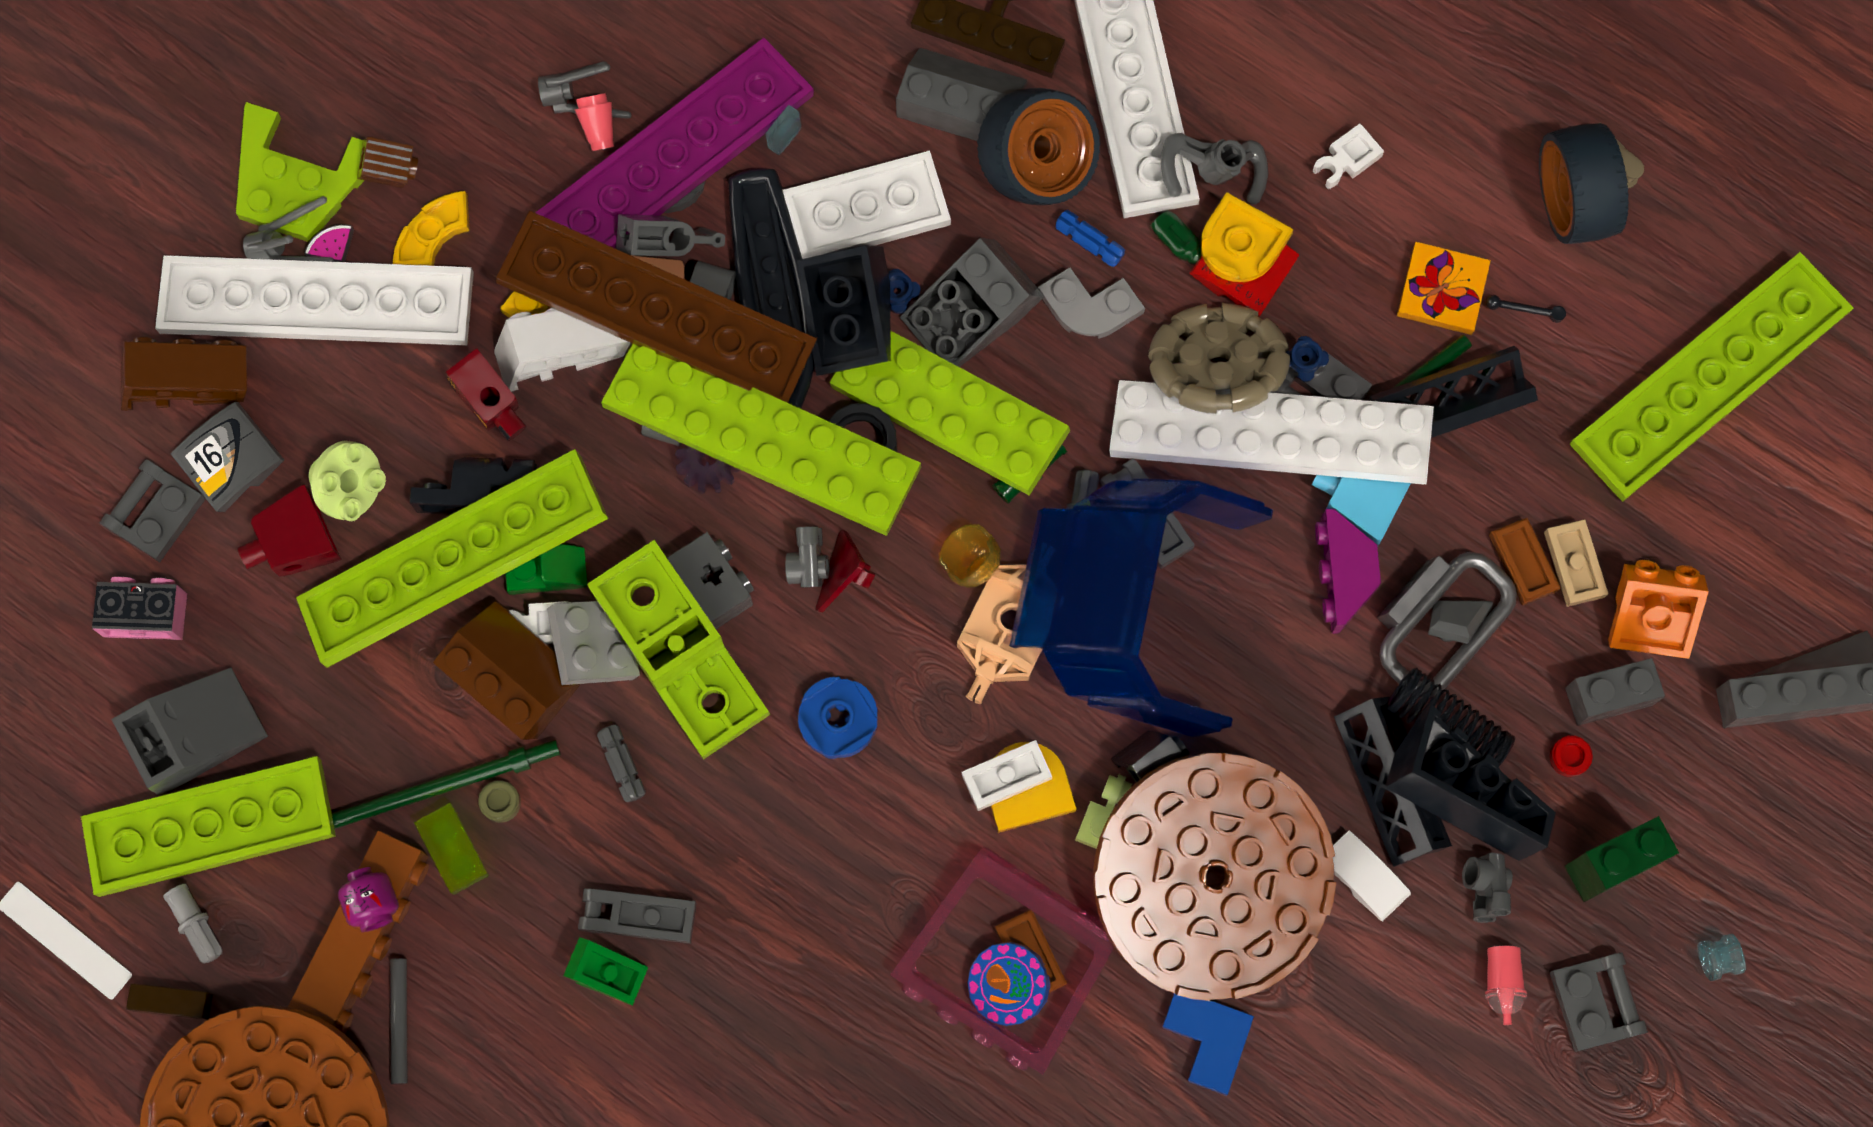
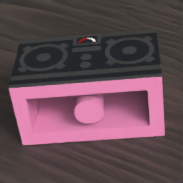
[92,577,187,640]

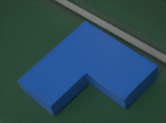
[1162,993,1254,1096]

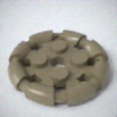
[1148,303,1290,414]

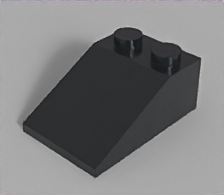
[795,245,891,376]

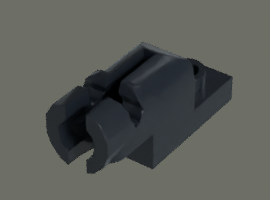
[410,457,538,515]

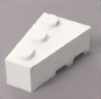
[494,308,630,392]

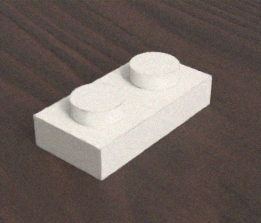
[962,740,1052,811]

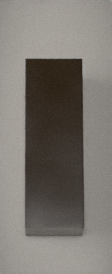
[126,984,213,1020]

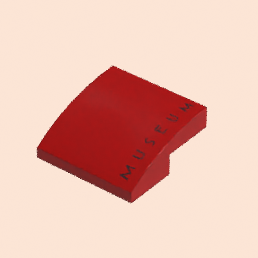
[1189,245,1300,317]

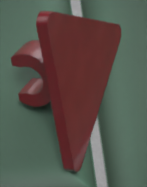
[816,530,876,612]

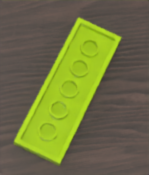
[829,331,1070,496]
[81,756,336,897]

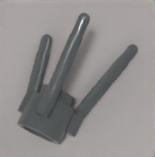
[538,61,632,119]
[243,196,334,262]

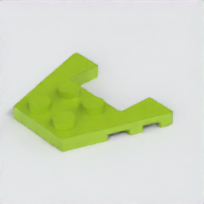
[236,102,365,242]

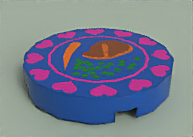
[968,942,1050,1026]

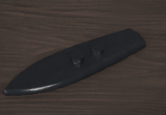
[728,168,815,409]

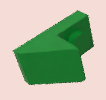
[506,544,588,595]
[563,937,648,1006]

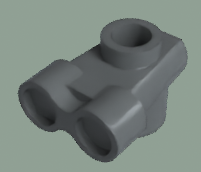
[785,527,829,588]
[1462,853,1513,923]

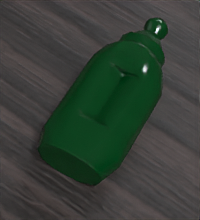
[1151,211,1202,265]

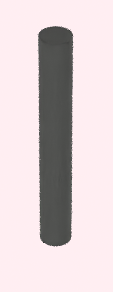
[390,959,408,1084]

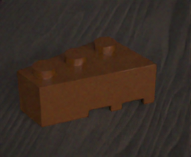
[121,337,247,411]

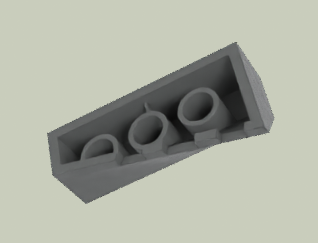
[1716,631,1873,728]

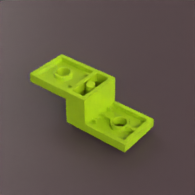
[587,540,770,760]

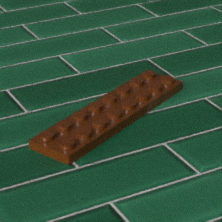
[496,210,817,403]

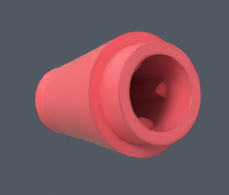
[575,93,614,151]

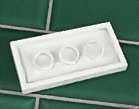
[783,151,951,259]

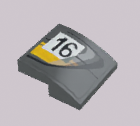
[171,402,284,512]

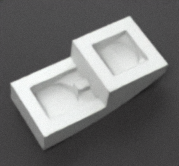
[1333,830,1411,921]

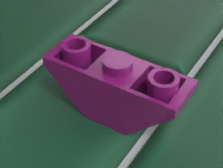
[1315,509,1381,634]

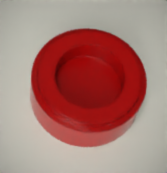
[1549,735,1593,778]

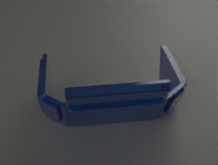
[1009,479,1273,737]

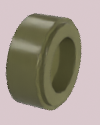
[478,781,521,823]

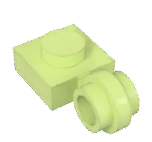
[1075,774,1132,849]

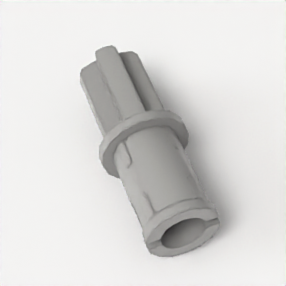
[163,884,223,964]

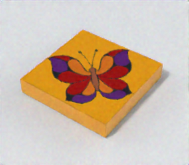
[1397,242,1491,335]

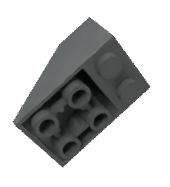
[900,238,1045,367]
[111,668,268,796]

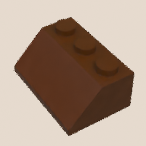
[433,601,581,740]

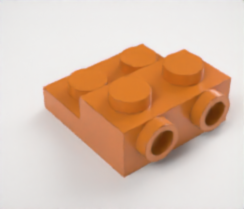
[1608,560,1709,659]

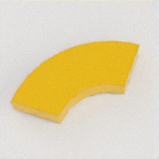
[393,191,469,266]

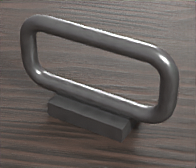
[1377,552,1517,697]

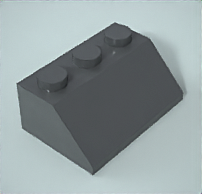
[896,48,1027,141]

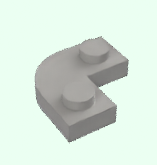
[1038,268,1145,339]

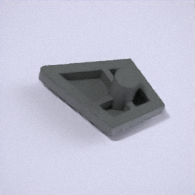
[1428,601,1493,644]

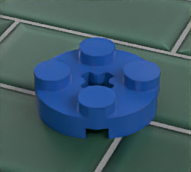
[798,677,878,759]

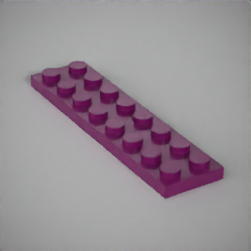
[536,38,814,249]

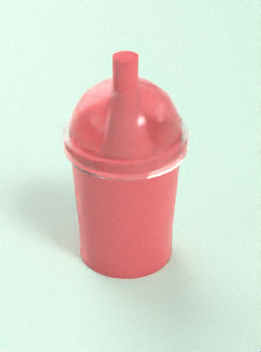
[1485,946,1527,1025]

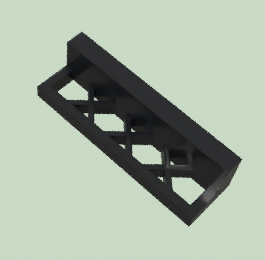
[1370,346,1538,438]
[1334,696,1452,867]

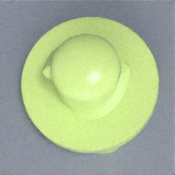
[308,441,386,521]

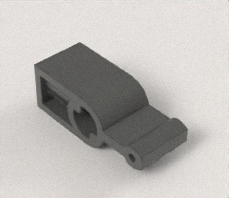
[616,214,725,256]

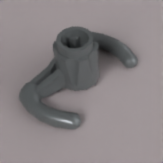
[1160,133,1268,205]

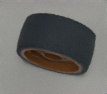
[977,88,1100,205]
[1539,123,1629,244]

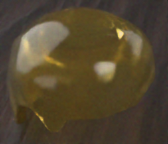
[939,524,1001,588]

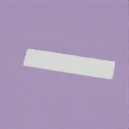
[0,882,132,1000]

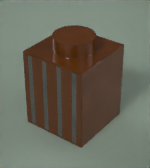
[357,136,418,188]

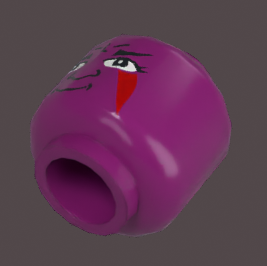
[338,867,399,932]

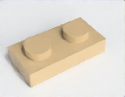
[1544,520,1608,607]

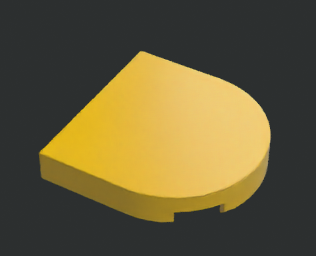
[1201,192,1293,282]
[991,742,1076,833]

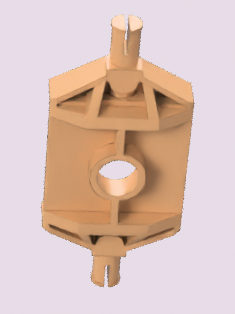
[957,543,1067,704]

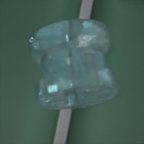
[1698,934,1746,981]

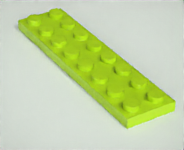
[1570,252,1854,502]
[601,344,921,536]
[296,449,608,668]

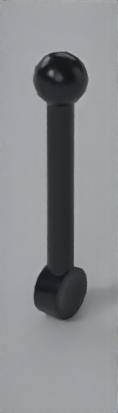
[1486,295,1566,323]

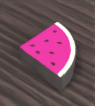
[304,225,354,262]

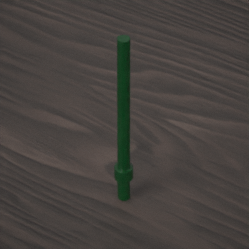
[332,740,561,829]

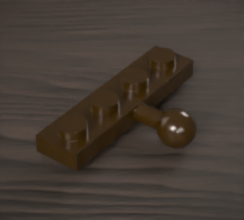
[911,0,1065,78]

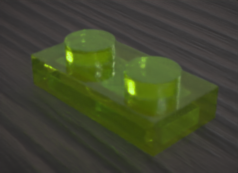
[414,803,489,895]

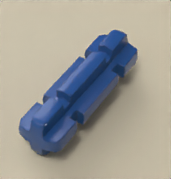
[1055,210,1125,267]

